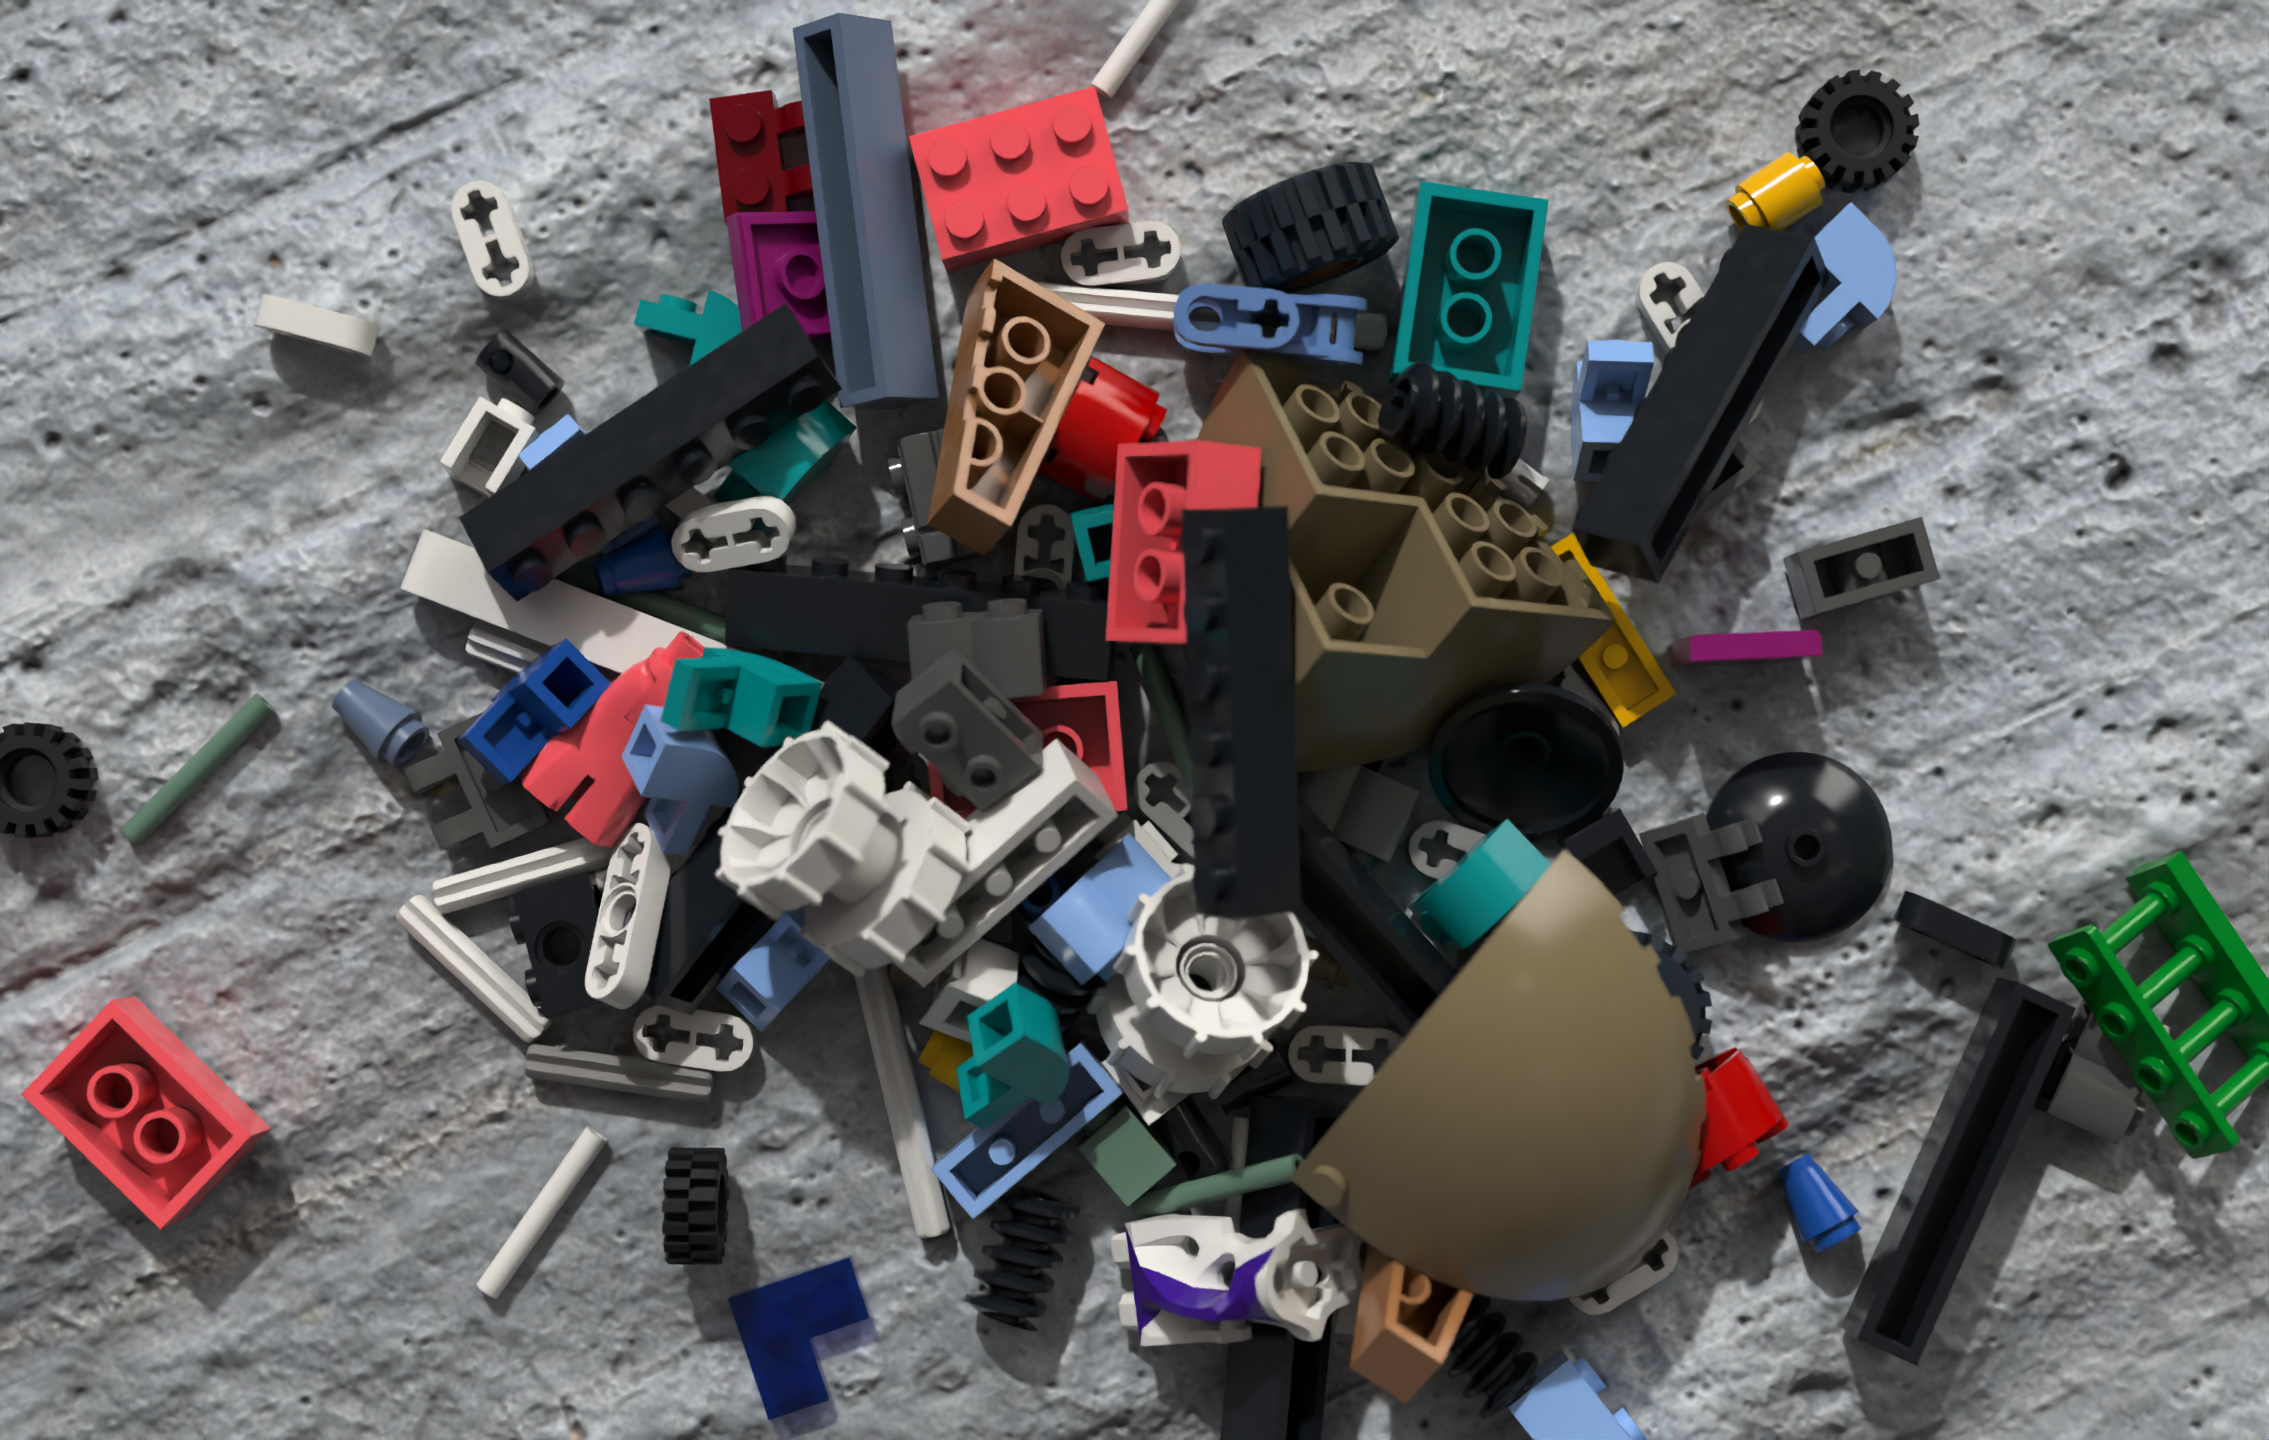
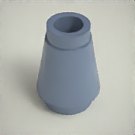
[332,679,429,768]

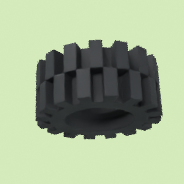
[1795,70,1920,193]
[0,722,98,838]
[662,1147,729,1265]

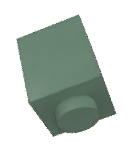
[1077,1101,1177,1207]

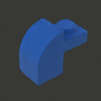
[456,639,611,786]

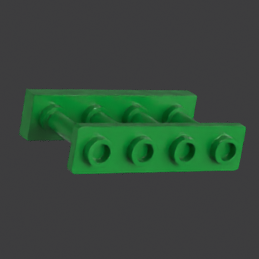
[2048,851,2269,1159]

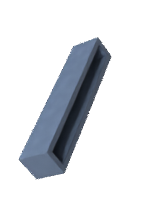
[793,13,939,409]

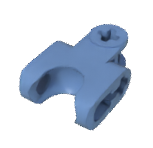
[1173,284,1367,367]

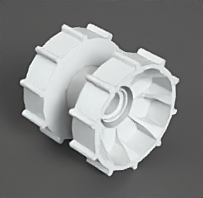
[715,721,971,978]
[1086,863,1318,1099]

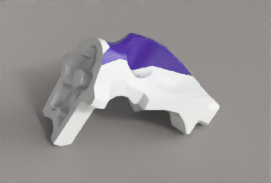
[1110,1209,1363,1346]

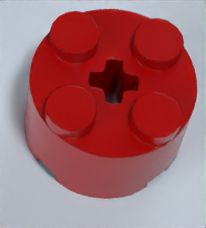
[1036,356,1167,506]
[1688,1047,1789,1190]

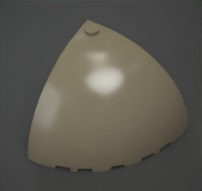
[1183,349,1616,772]
[1290,849,1706,1301]

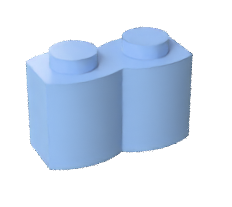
[1028,833,1172,985]

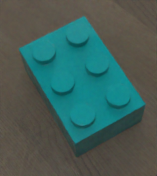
[1388,181,1549,399]

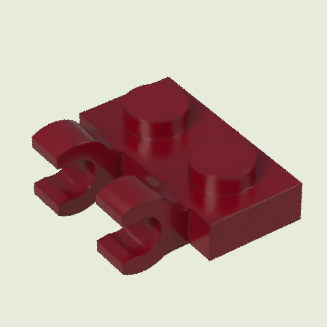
[709,90,814,225]

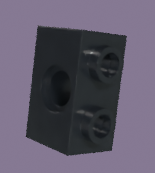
[508,872,603,1018]

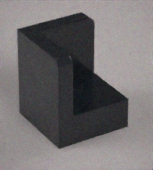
[1557,808,1658,896]

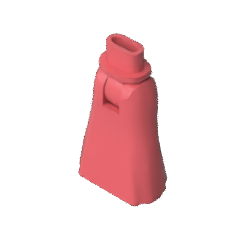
[519,631,705,848]

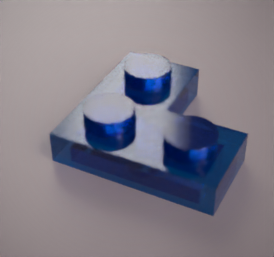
[728,1254,872,1420]

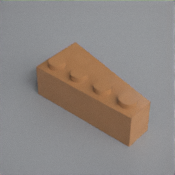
[927,258,1105,555]
[1349,1242,1474,1404]

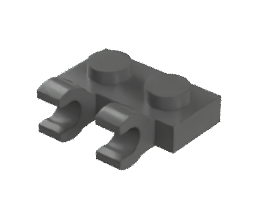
[404,712,552,851]
[1639,813,1784,953]

